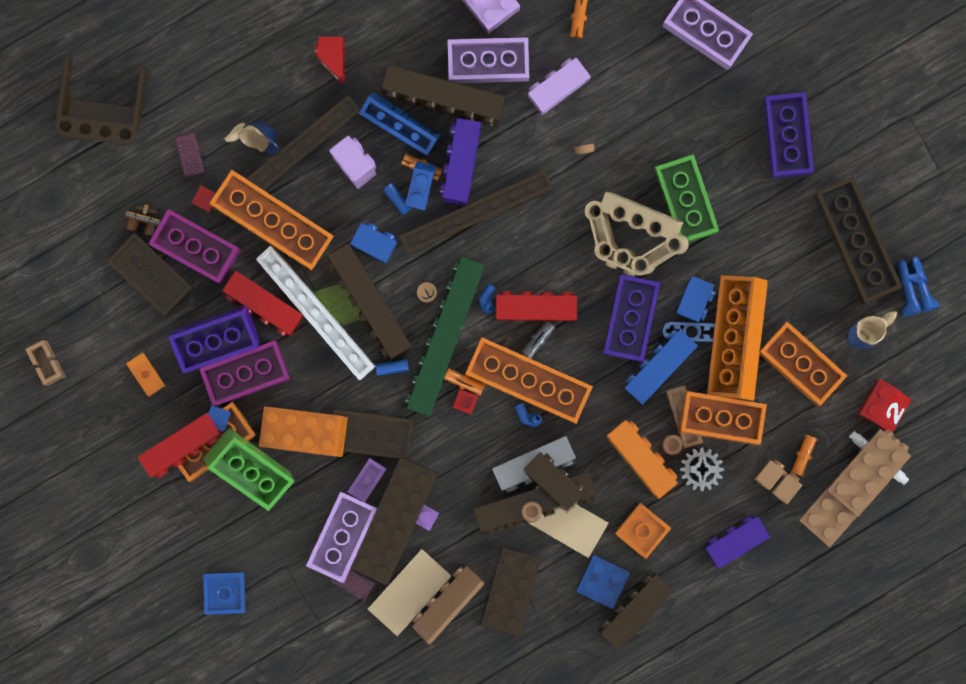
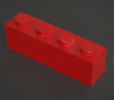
[223,271,304,337]
[496,291,577,321]
[138,413,222,479]

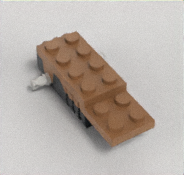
[799,429,911,547]

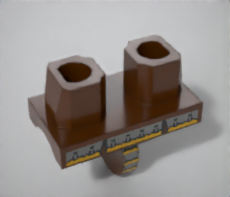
[124,202,161,236]

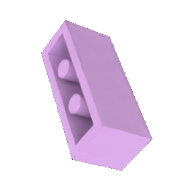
[528,58,591,115]

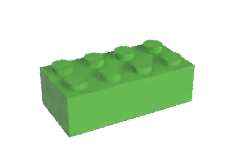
[654,154,719,245]
[203,428,294,511]

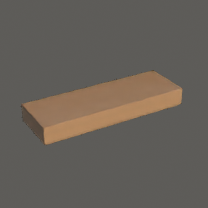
[666,385,703,449]

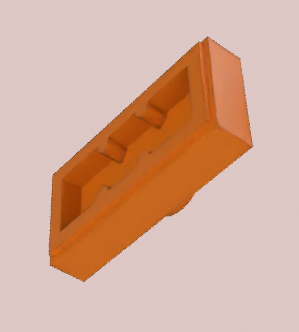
[126,353,166,397]

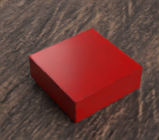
[192,186,216,213]
[453,389,478,414]

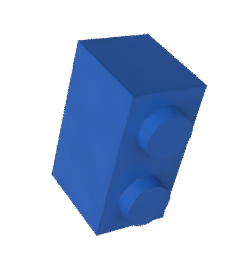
[405,161,437,210]
[350,222,397,264]
[675,276,716,323]

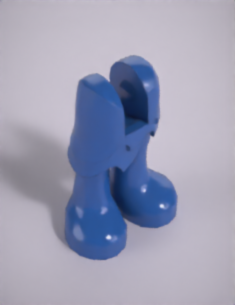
[897,256,940,317]

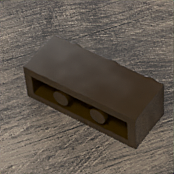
[523,452,584,514]

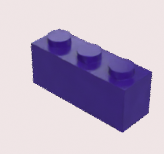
[704,515,770,569]

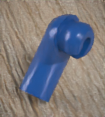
[479,283,496,314]
[515,403,542,427]

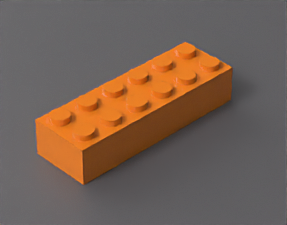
[209,170,334,271]
[707,275,768,401]
[465,338,593,424]

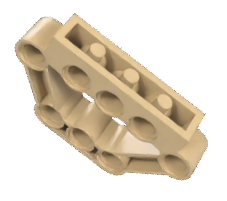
[585,192,689,277]

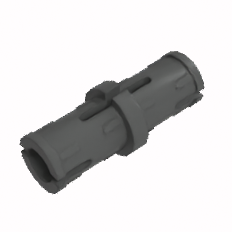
[521,321,555,359]

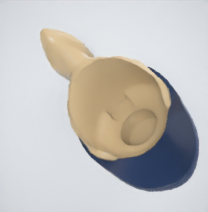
[224,122,279,156]
[847,312,897,349]

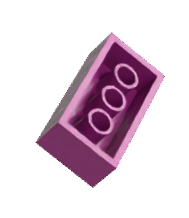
[149,209,241,285]
[199,341,291,407]

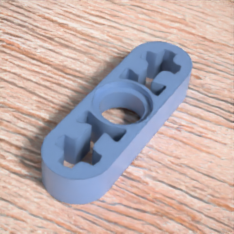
[662,322,715,342]

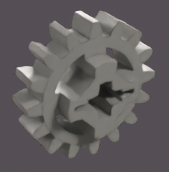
[680,448,724,491]

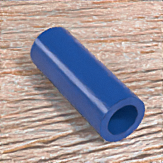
[383,183,412,215]
[375,359,409,376]

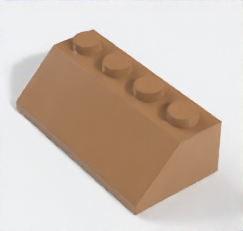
[412,566,484,645]

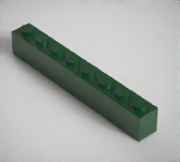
[405,257,485,417]

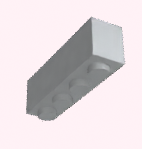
[492,436,576,493]

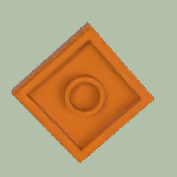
[614,503,671,559]

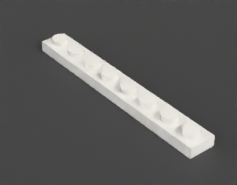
[256,246,376,380]

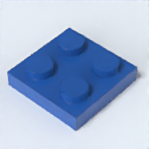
[576,555,630,609]
[203,572,246,615]

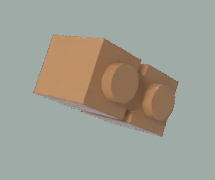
[25,340,66,386]
[754,460,802,504]

